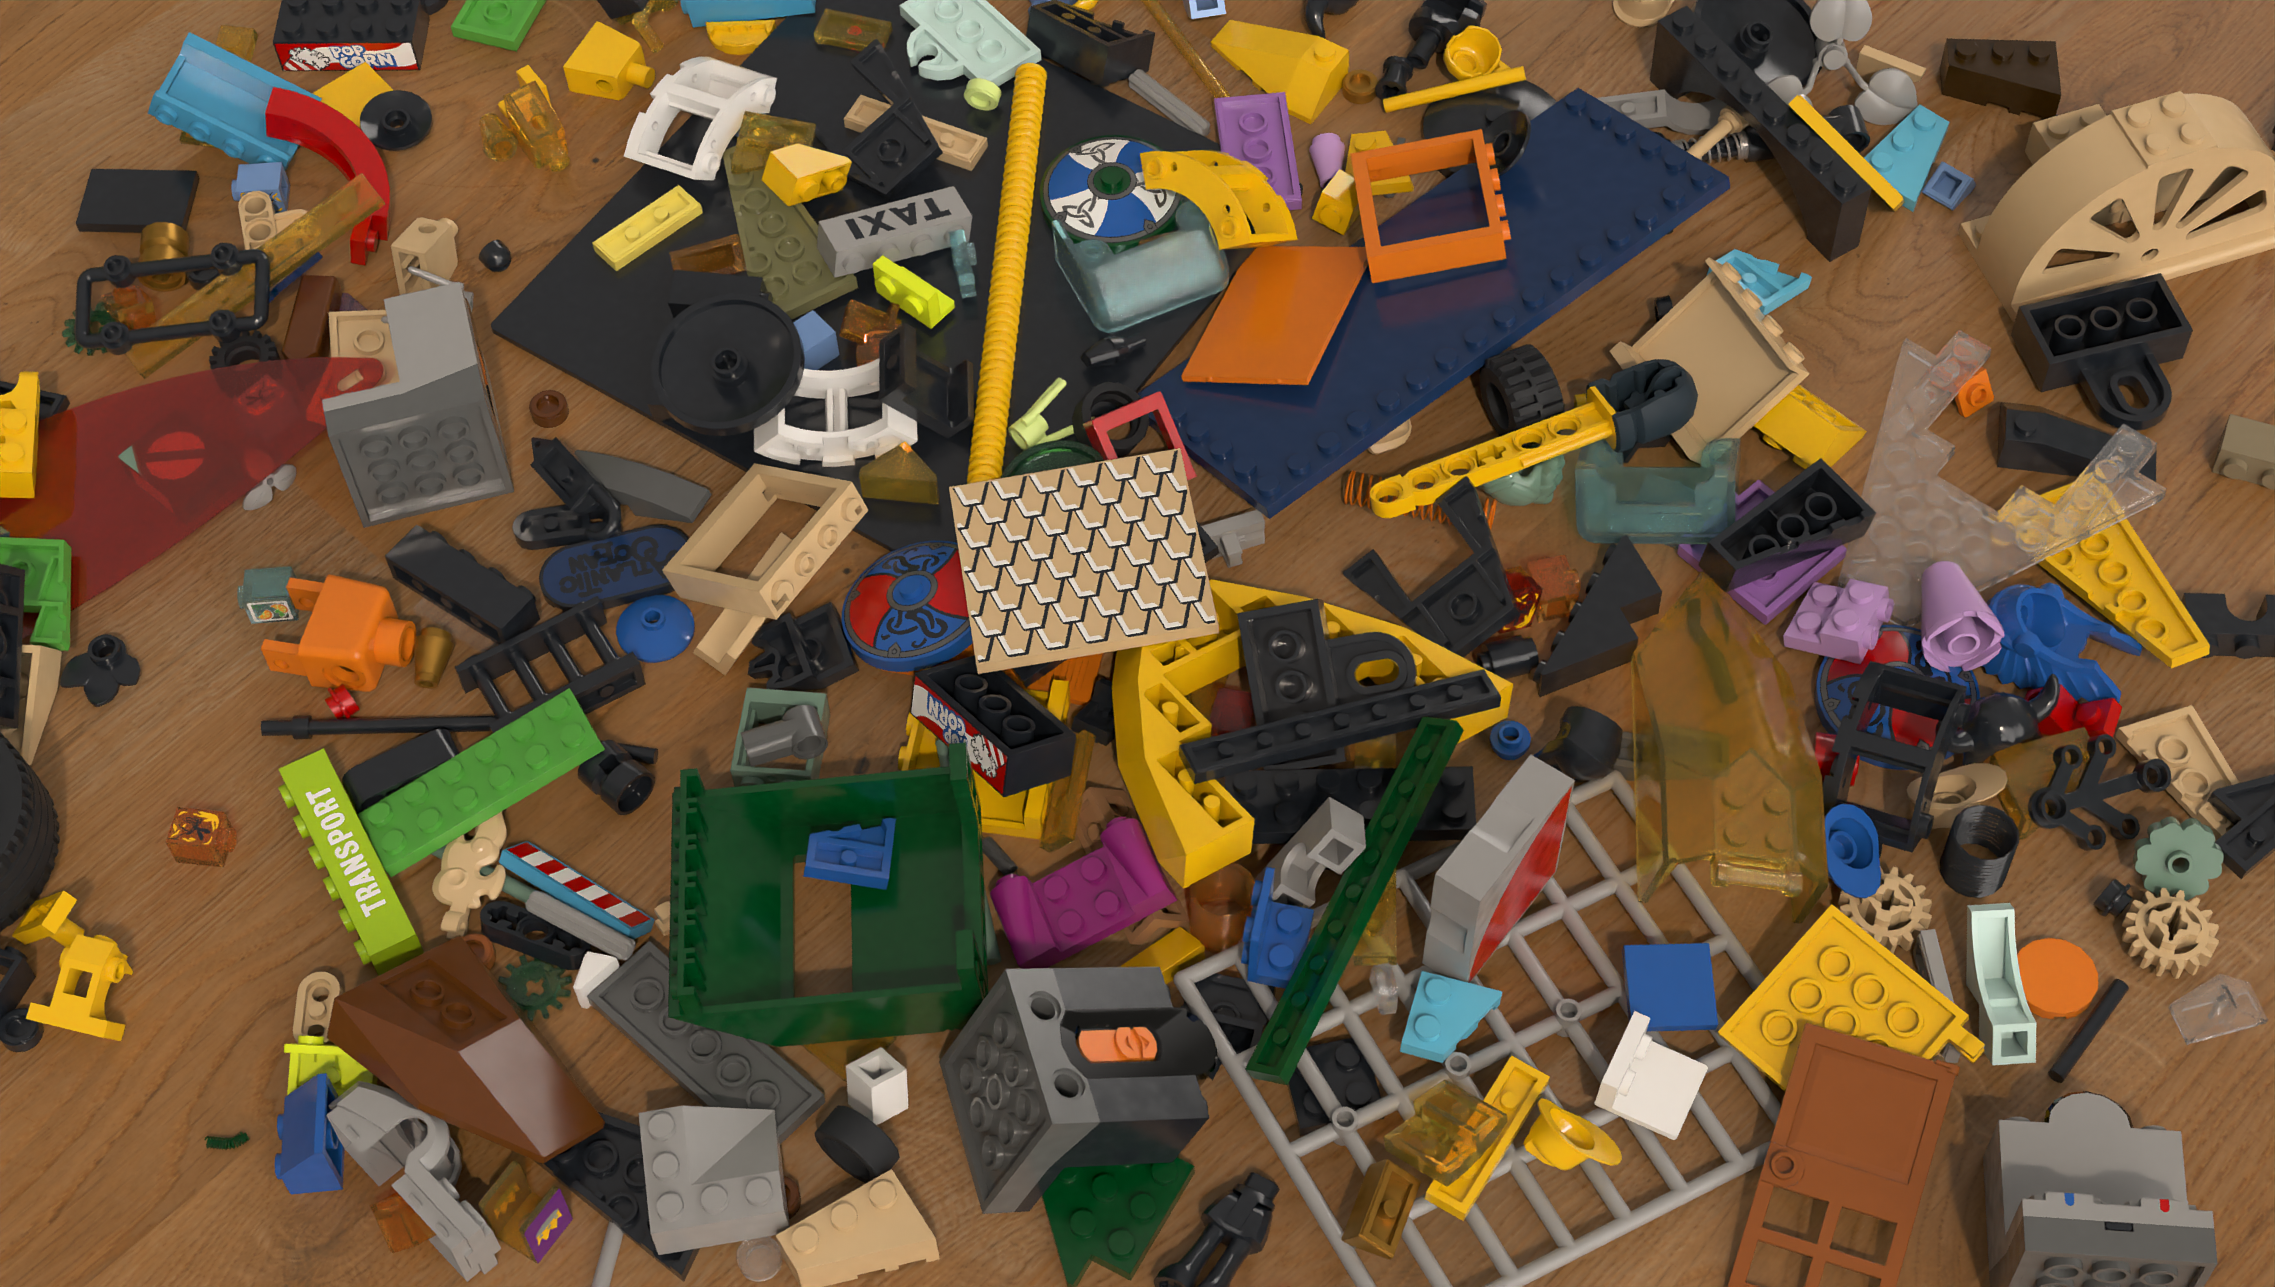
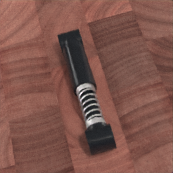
[1654,105,1870,164]

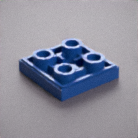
[1622,943,1718,1032]

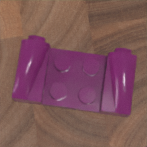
[990,817,1178,969]

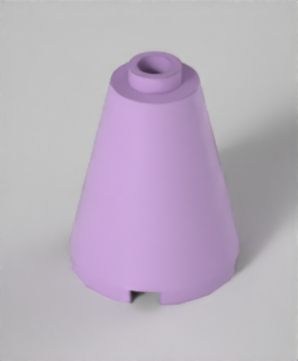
[1921,561,2004,672]

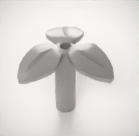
[236,448,296,510]

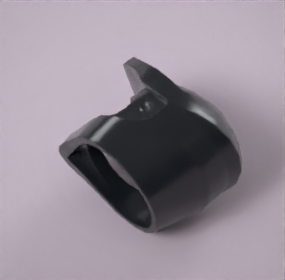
[1533,706,1623,783]

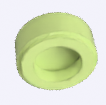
[964,78,1001,111]

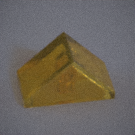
[859,441,940,504]

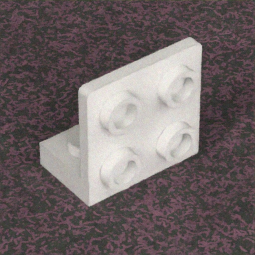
[1594,1011,1708,1140]

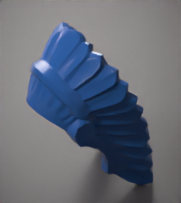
[1982,582,2142,703]

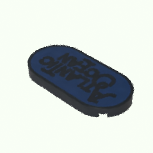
[539,525,688,613]

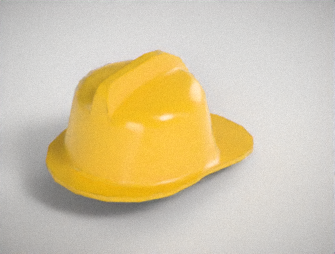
[1523,1098,1622,1171]

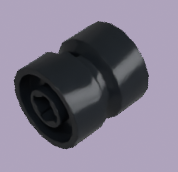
[577,740,655,815]

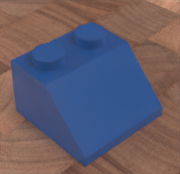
[275,1073,345,1194]

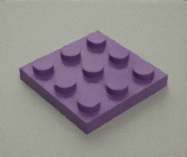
[1677,479,1847,625]

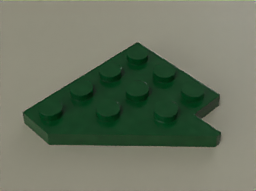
[1041,1157,1195,1287]

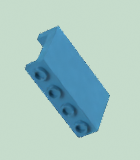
[148,32,322,172]

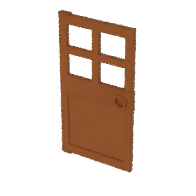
[1728,1023,1960,1287]

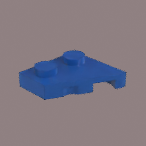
[803,818,896,890]

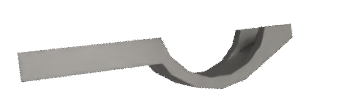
[1597,89,1727,135]

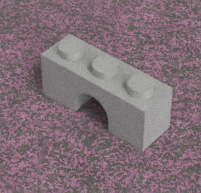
[1255,797,1366,909]

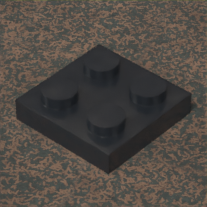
[1287,1038,1385,1136]

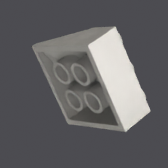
[639,1106,790,1255]

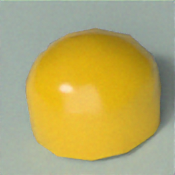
[1443,25,1502,81]

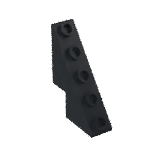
[1533,535,1662,697]

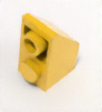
[761,143,852,207]

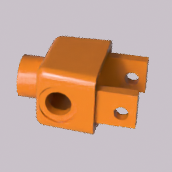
[261,574,416,692]

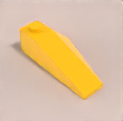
[1211,20,1349,124]

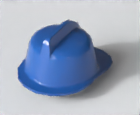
[1812,804,1881,898]

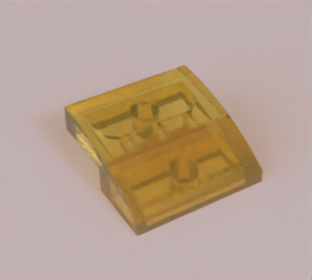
[1383,1079,1508,1187]

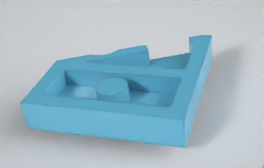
[1707,249,1812,316]
[1400,971,1503,1063]

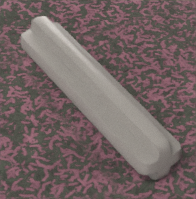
[1128,69,1211,137]
[525,890,636,960]

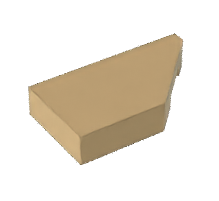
[1856,45,1926,83]

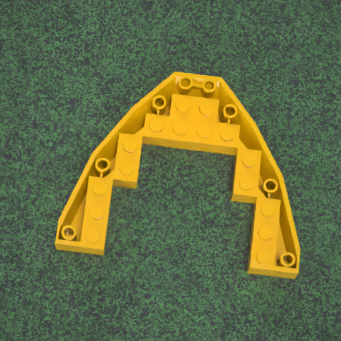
[1112,579,1513,889]

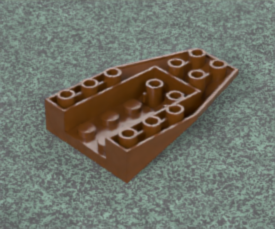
[327,935,605,1164]

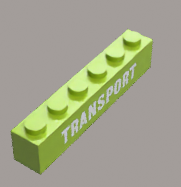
[278,748,424,976]

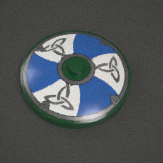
[1040,135,1186,256]

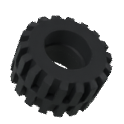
[1480,344,1565,448]

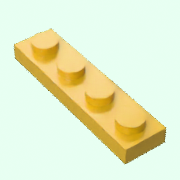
[1425,1055,1550,1221]

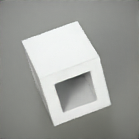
[846,1047,908,1125]

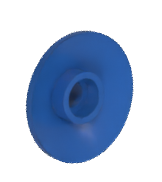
[616,595,695,663]

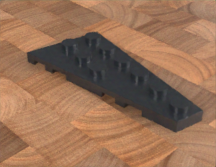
[533,1112,700,1282]

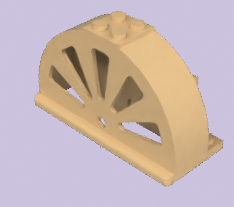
[1958,91,2275,322]

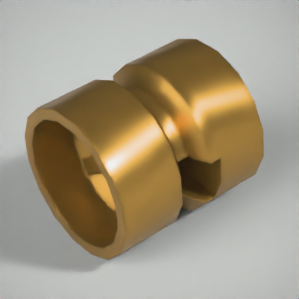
[138,222,190,292]

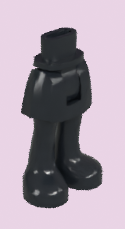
[1154,1172,1280,1287]

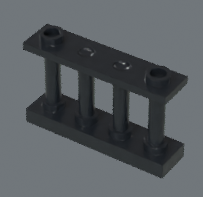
[455,596,646,734]

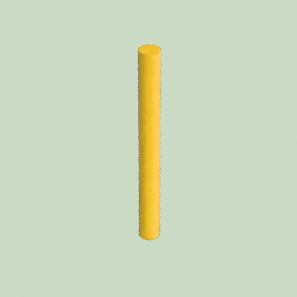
[1383,66,1526,113]

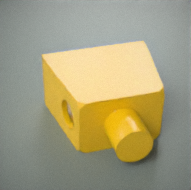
[563,21,655,101]

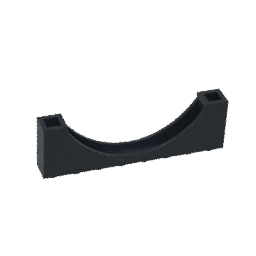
[1650,6,1872,262]

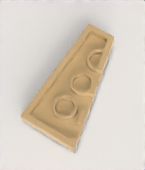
[2115,705,2239,841]

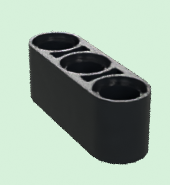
[342,729,461,814]

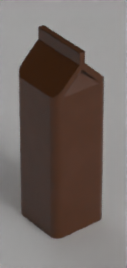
[281,275,344,392]

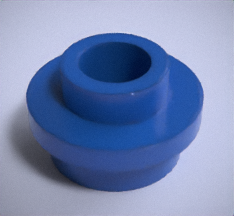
[1490,721,1531,760]

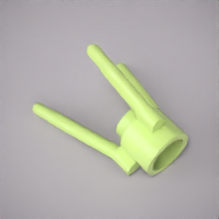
[1008,378,1095,452]

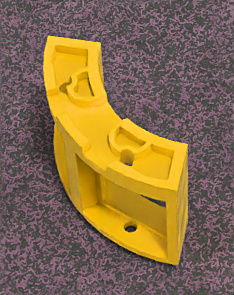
[1140,150,1298,250]

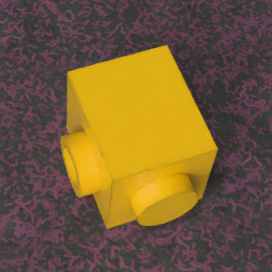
[1312,169,1360,236]

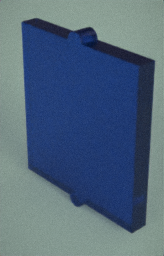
[269,251,323,305]

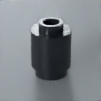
[1476,635,1539,679]

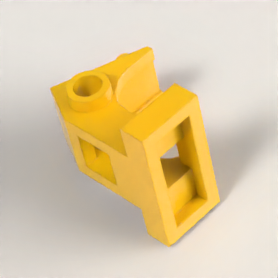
[26,934,133,1041]

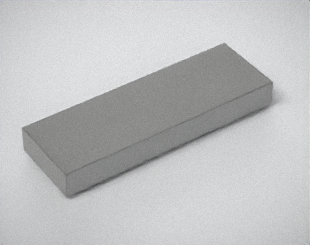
[1913,929,1961,1063]

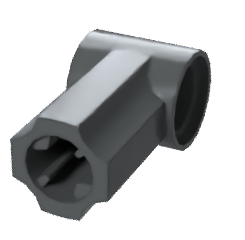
[741,705,828,767]

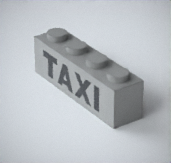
[817,186,972,278]

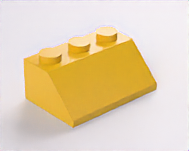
[1750,384,1867,469]

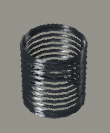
[1940,805,2019,898]

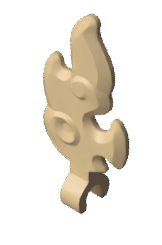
[432,811,507,940]

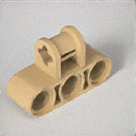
[238,191,318,293]

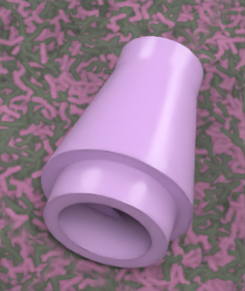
[1309,133,1345,189]

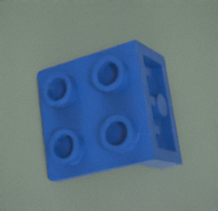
[1241,867,1314,989]

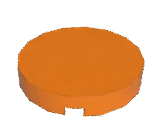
[2017,938,2098,1019]

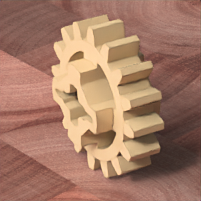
[1838,866,1932,954]
[2122,888,2219,979]

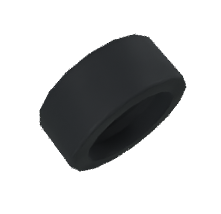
[1072,382,1149,458]
[814,1105,900,1183]

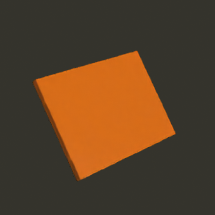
[1181,246,1368,385]

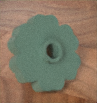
[2133,816,2224,900]

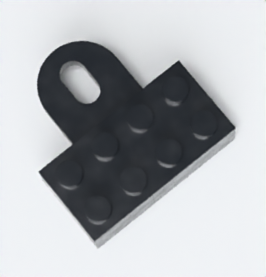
[2011,273,2193,431]
[1237,599,1417,770]

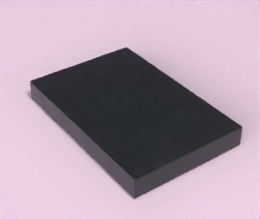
[76,169,200,233]

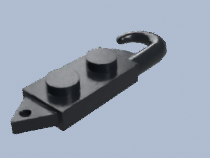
[530,437,622,541]

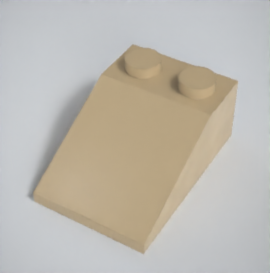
[0,644,62,765]

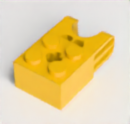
[0,371,40,498]

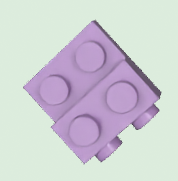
[1783,579,1894,664]

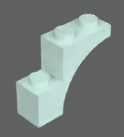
[1966,903,2037,1065]

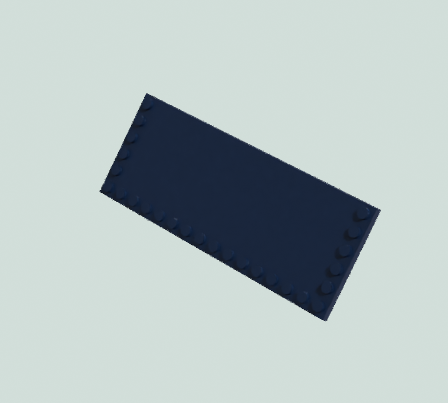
[1138,88,1730,519]

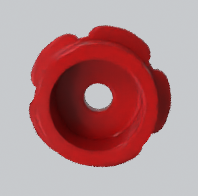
[325,683,360,719]

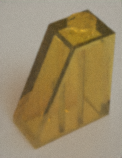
[1989,727,2102,840]

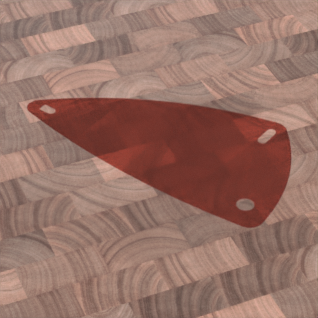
[0,357,384,639]

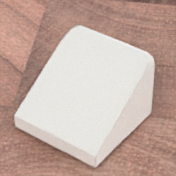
[573,951,620,1009]

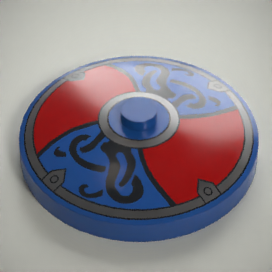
[842,541,973,672]
[1814,625,1980,770]

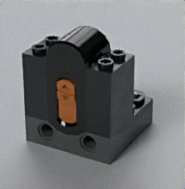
[939,967,1218,1214]

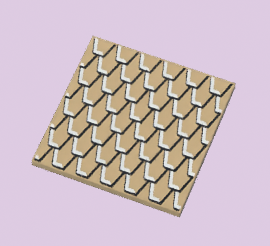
[949,448,1219,674]

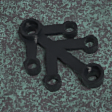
[2028,734,2171,851]

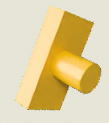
[12,890,85,947]

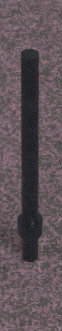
[261,715,497,739]

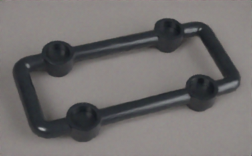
[74,243,270,355]

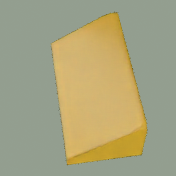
[1120,926,1205,984]

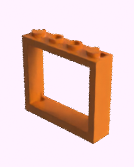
[1350,129,1511,283]

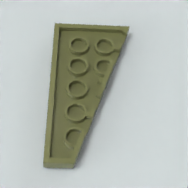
[723,137,858,320]

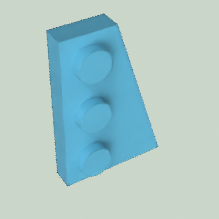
[1864,105,1950,212]

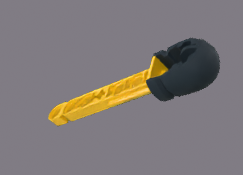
[1370,359,1698,518]

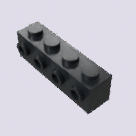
[385,524,540,645]

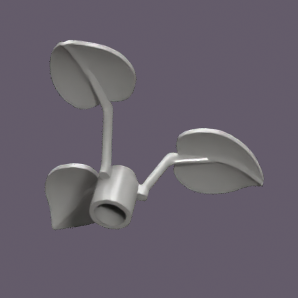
[1767,0,1918,125]

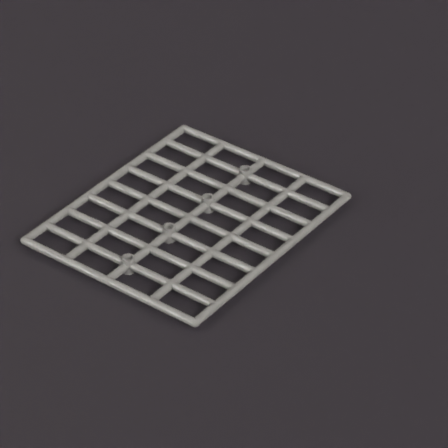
[1173,770,1781,1287]

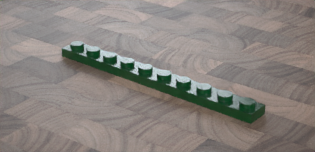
[1245,717,1464,1085]

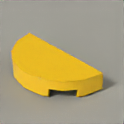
[705,20,776,55]

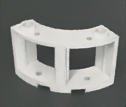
[624,57,777,180]
[754,358,918,467]

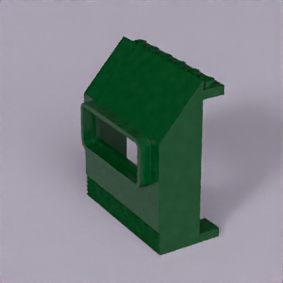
[668,742,988,1047]

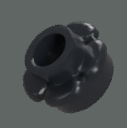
[2094,879,2133,917]

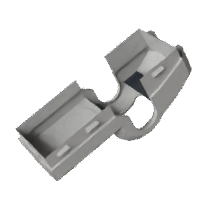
[326,1081,501,1282]

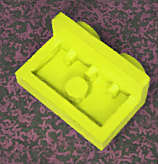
[872,255,955,329]
[284,1035,378,1096]

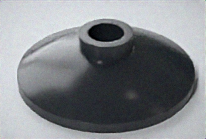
[360,90,432,151]
[1475,110,1531,176]

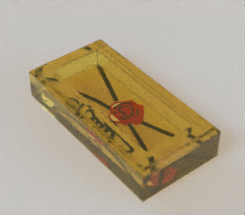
[814,9,893,51]

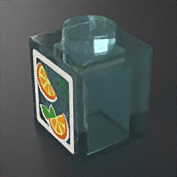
[237,566,299,624]

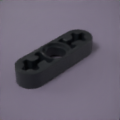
[480,901,592,970]

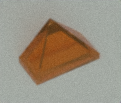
[669,234,747,275]

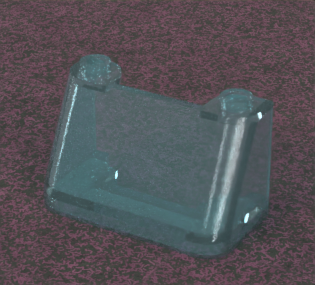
[1575,438,1741,544]

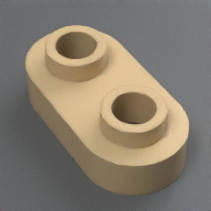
[293,972,343,1045]

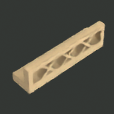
[693,532,793,675]

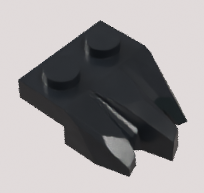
[748,602,859,691]
[1173,973,1276,1081]

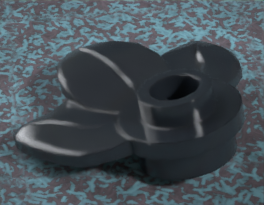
[60,634,141,707]

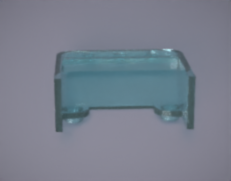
[1052,194,1230,332]

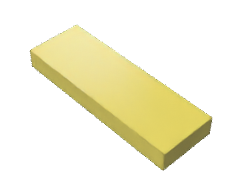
[592,185,703,271]

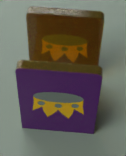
[478,1160,573,1264]

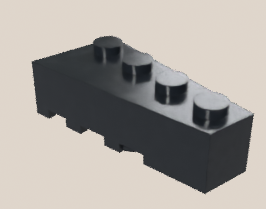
[1698,458,1876,593]

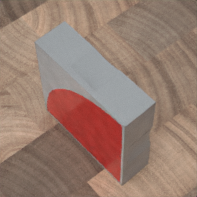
[1422,754,1575,983]

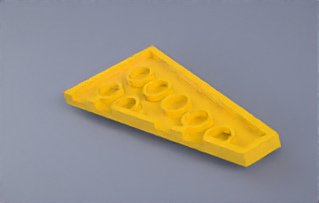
[1988,474,2210,669]

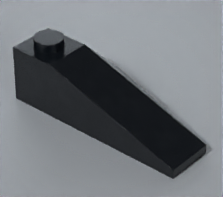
[1997,402,2157,486]

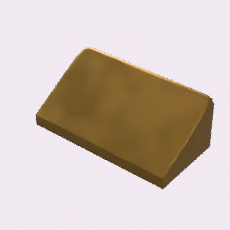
[1341,1159,1421,1260]

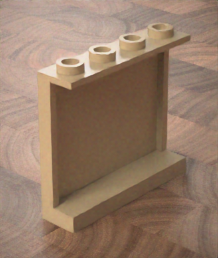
[1610,257,1810,468]

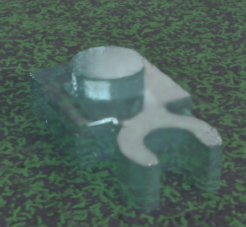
[949,229,977,299]

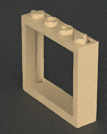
[662,463,868,620]

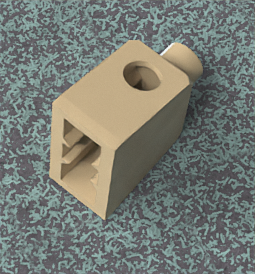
[391,217,458,295]

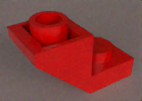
[2025,684,2122,745]

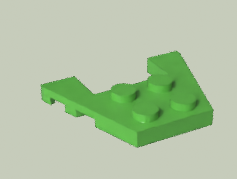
[0,537,71,651]

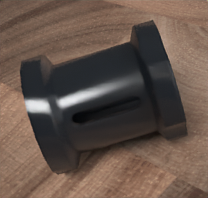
[1375,56,1414,100]

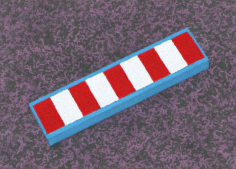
[499,841,655,939]

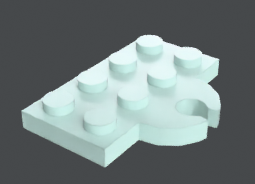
[899,0,1042,86]

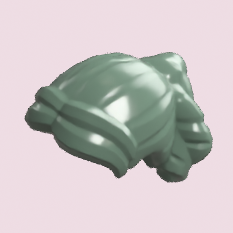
[1478,445,1566,506]

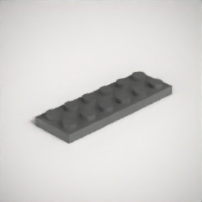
[587,941,825,1144]

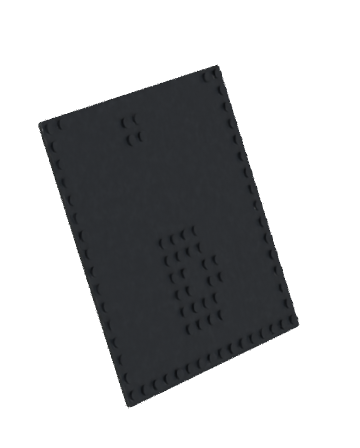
[491,0,1303,552]

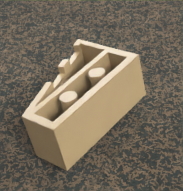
[776,1169,940,1287]

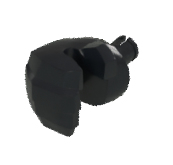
[1406,0,1487,69]

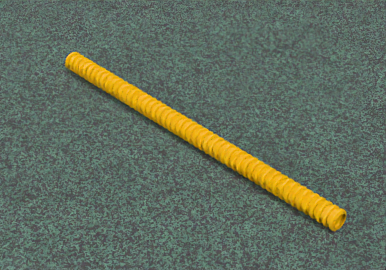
[967,63,1047,484]

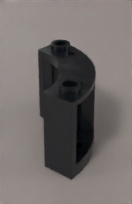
[1816,661,1970,853]

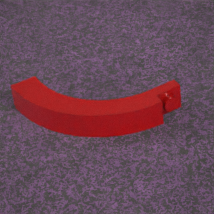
[265,87,390,266]

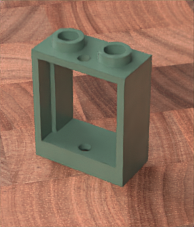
[730,688,831,787]

